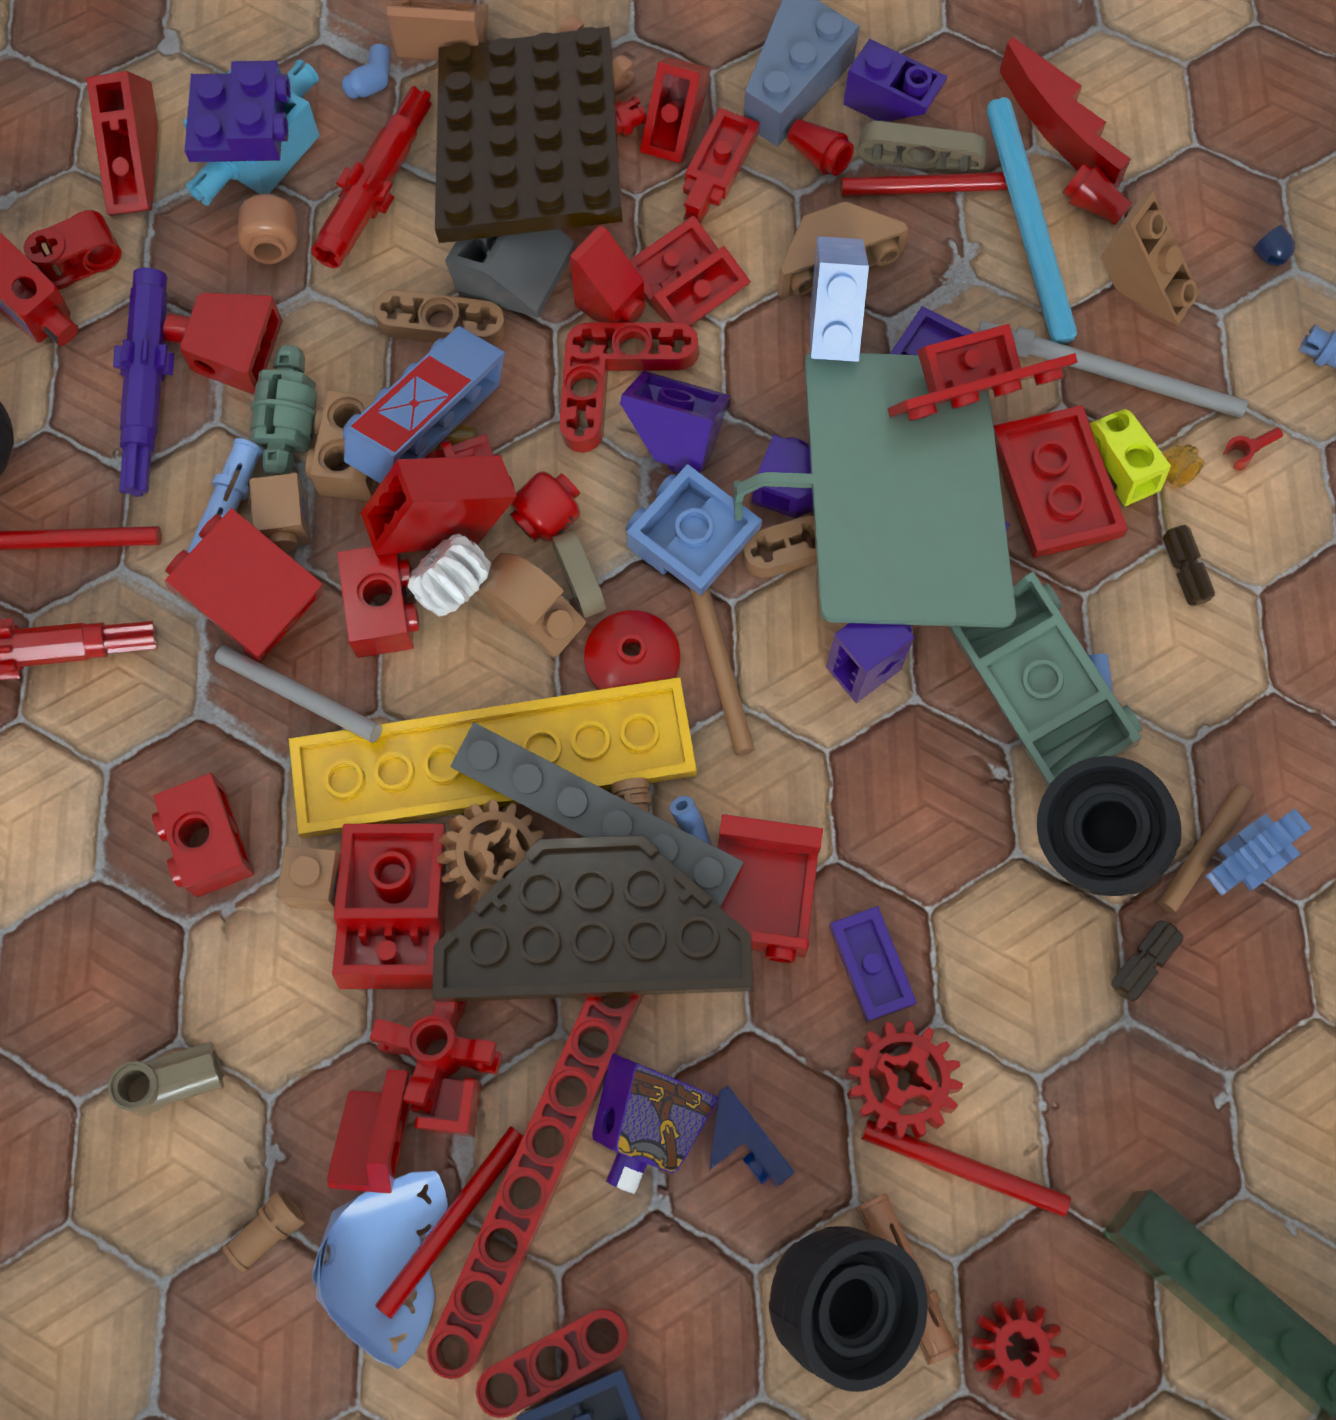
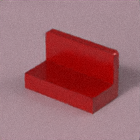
[327,1069,411,1194]

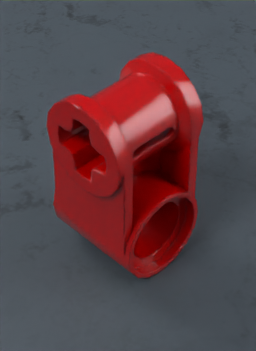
[23,210,122,290]

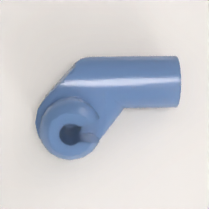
[342,44,391,99]
[670,796,712,845]

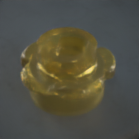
[1163,444,1204,488]

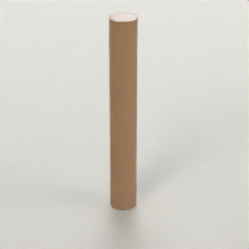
[1157,784,1254,914]

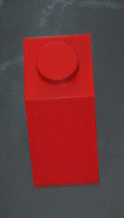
[640,57,711,164]
[570,225,646,323]

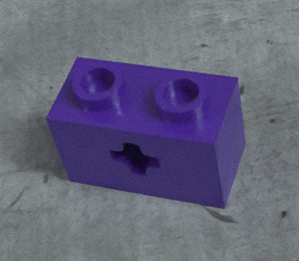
[826,623,914,703]

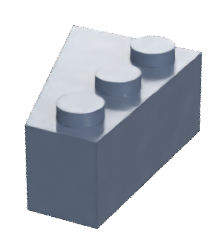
[744,0,860,147]

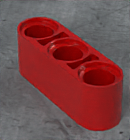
[476,1308,629,1418]

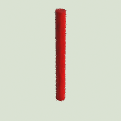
[841,172,1008,196]
[0,526,162,550]
[861,1119,1071,1217]
[375,1126,523,1319]

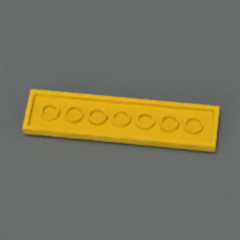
[289,677,697,839]

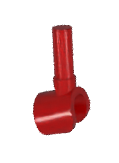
[1223,427,1283,471]

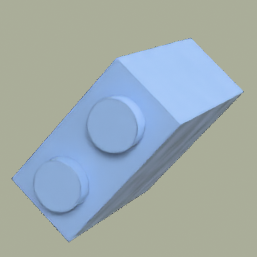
[809,236,869,362]

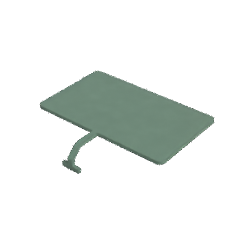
[733,352,1016,628]

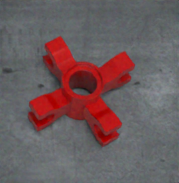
[369,1001,503,1116]

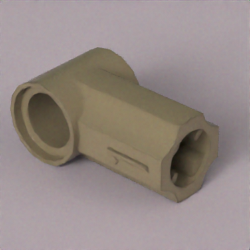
[108,1042,224,1115]

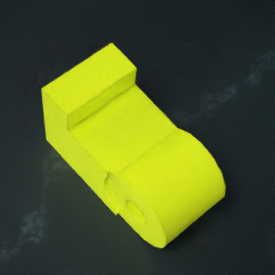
[1089,409,1171,507]

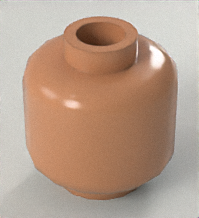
[238,193,297,264]

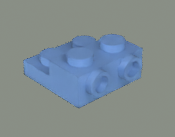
[626,464,762,596]

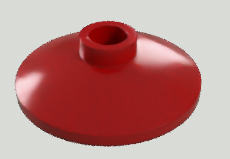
[584,610,680,690]

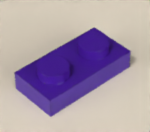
[829,906,917,1023]

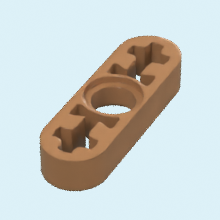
[373,290,506,346]

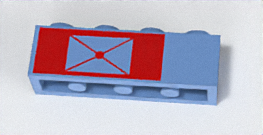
[343,326,505,484]

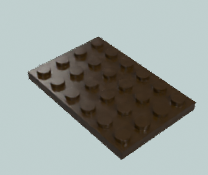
[435,26,623,243]

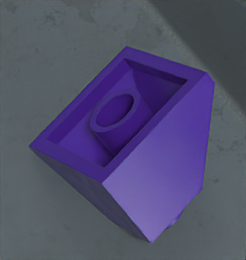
[620,371,731,474]

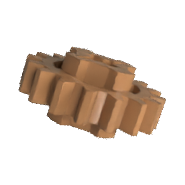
[437,800,544,909]

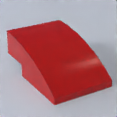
[332,824,446,989]

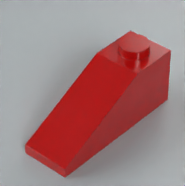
[86,71,158,216]

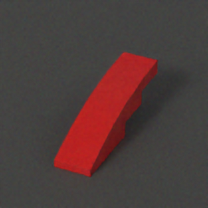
[999,37,1131,188]

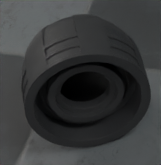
[1037,756,1182,896]
[769,1226,928,1392]

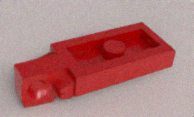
[682,108,760,224]

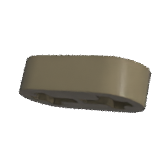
[551,529,606,619]

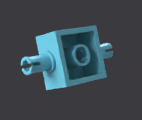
[183,59,320,206]

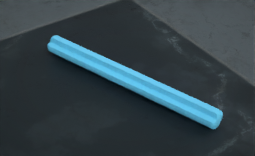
[986,97,1077,344]

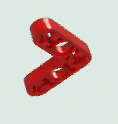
[559,322,700,453]

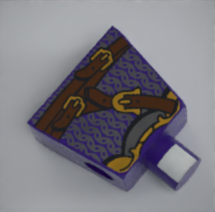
[592,1053,719,1194]

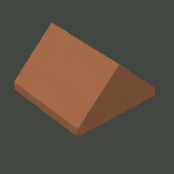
[387,0,488,60]

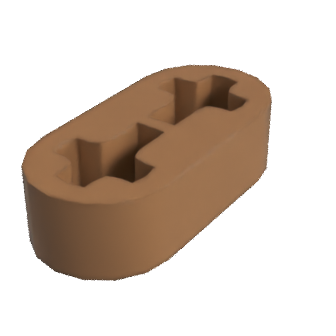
[742,516,817,578]

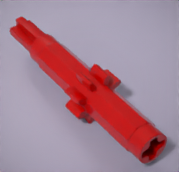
[311,86,432,268]
[0,618,158,680]

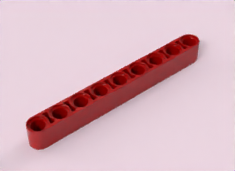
[427,995,644,1379]

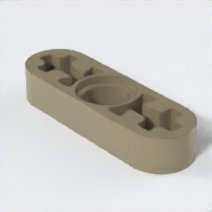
[858,121,987,174]

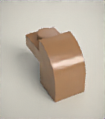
[475,552,587,658]

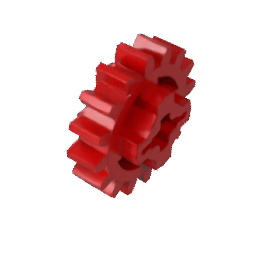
[845,1021,963,1140]

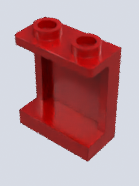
[165,508,323,663]
[717,814,823,963]

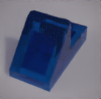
[709,1085,795,1188]

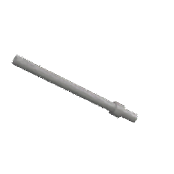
[977,320,1248,418]

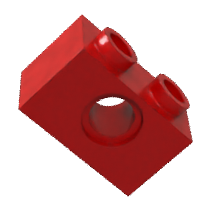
[337,546,420,658]
[152,773,255,898]

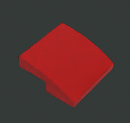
[629,215,751,326]

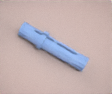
[188,438,263,553]

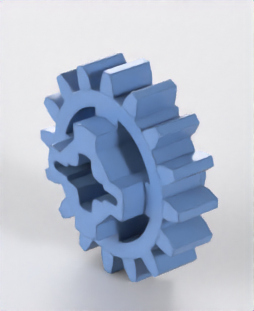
[1205,808,1312,896]

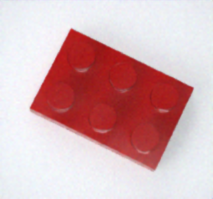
[993,405,1128,559]

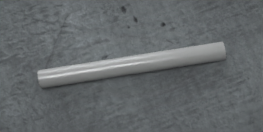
[215,645,382,743]

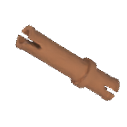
[855,1193,959,1365]

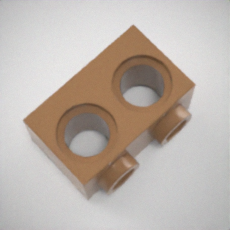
[305,390,378,501]

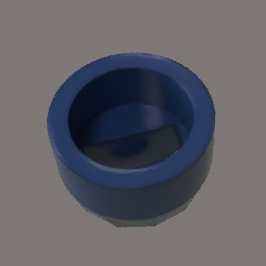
[1253,225,1295,266]

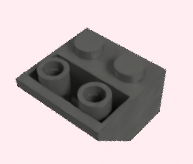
[445,229,577,318]

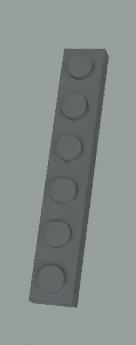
[450,722,744,908]

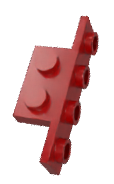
[887,324,1078,421]

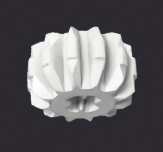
[408,534,491,617]

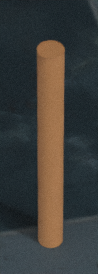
[689,587,755,755]

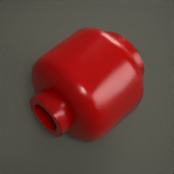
[509,471,581,542]

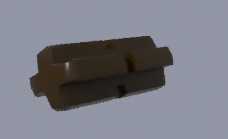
[1163,525,1215,606]
[1111,920,1183,1002]

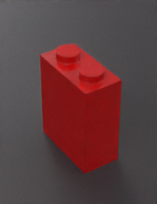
[361,455,517,555]

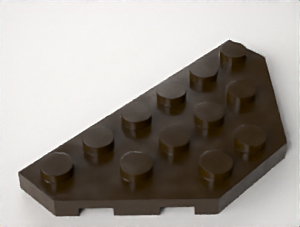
[432,835,753,1002]

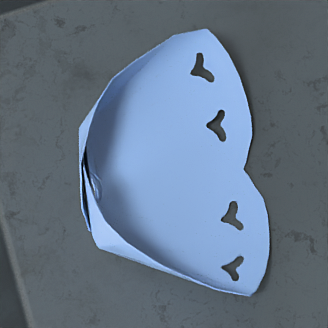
[312,1171,448,1369]

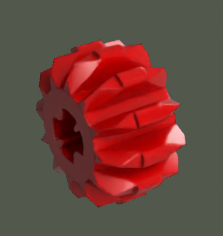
[969,1298,1066,1399]

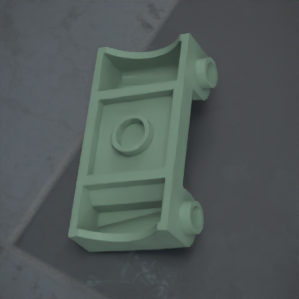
[948,572,1142,788]

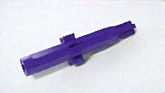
[113,267,174,497]

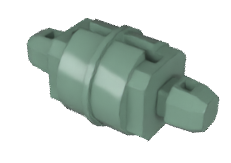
[250,345,317,476]

